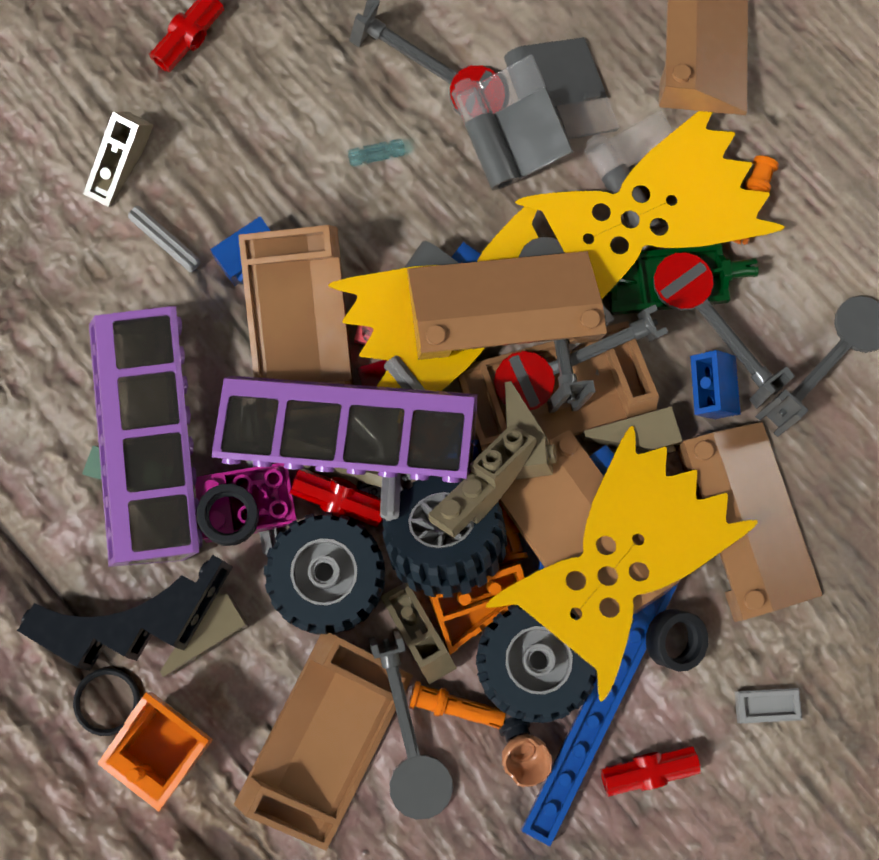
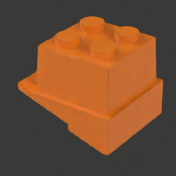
[97,692,214,812]

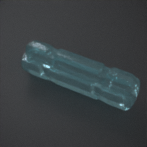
[348,139,405,166]

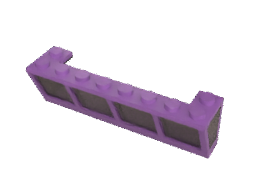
[89,306,202,567]
[212,376,478,483]

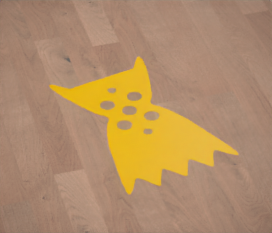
[515,111,785,299]
[328,207,539,424]
[486,426,758,702]

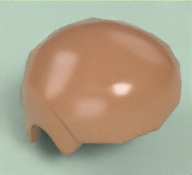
[502,734,553,787]

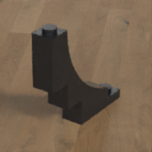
[17,555,233,671]

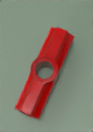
[149,0,224,72]
[289,468,382,527]
[600,746,701,797]

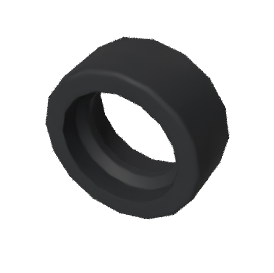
[197,484,259,546]
[646,609,708,672]

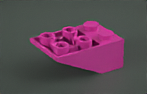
[195,463,297,543]

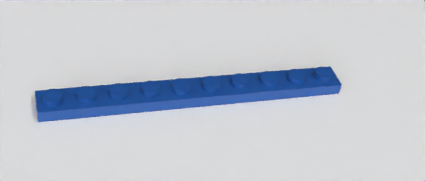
[521,584,678,847]

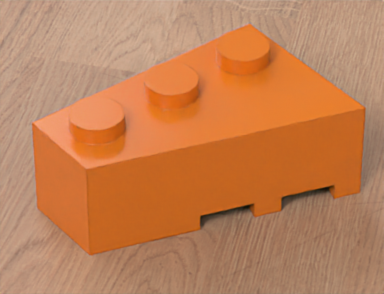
[429,562,525,655]

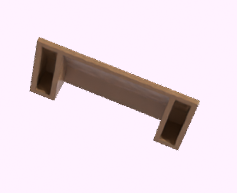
[659,0,748,115]
[238,225,356,420]
[407,251,607,360]
[457,321,659,454]
[676,422,823,622]
[499,429,680,618]
[234,632,413,851]

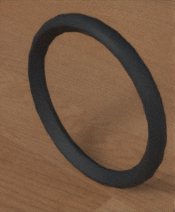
[73,668,140,736]

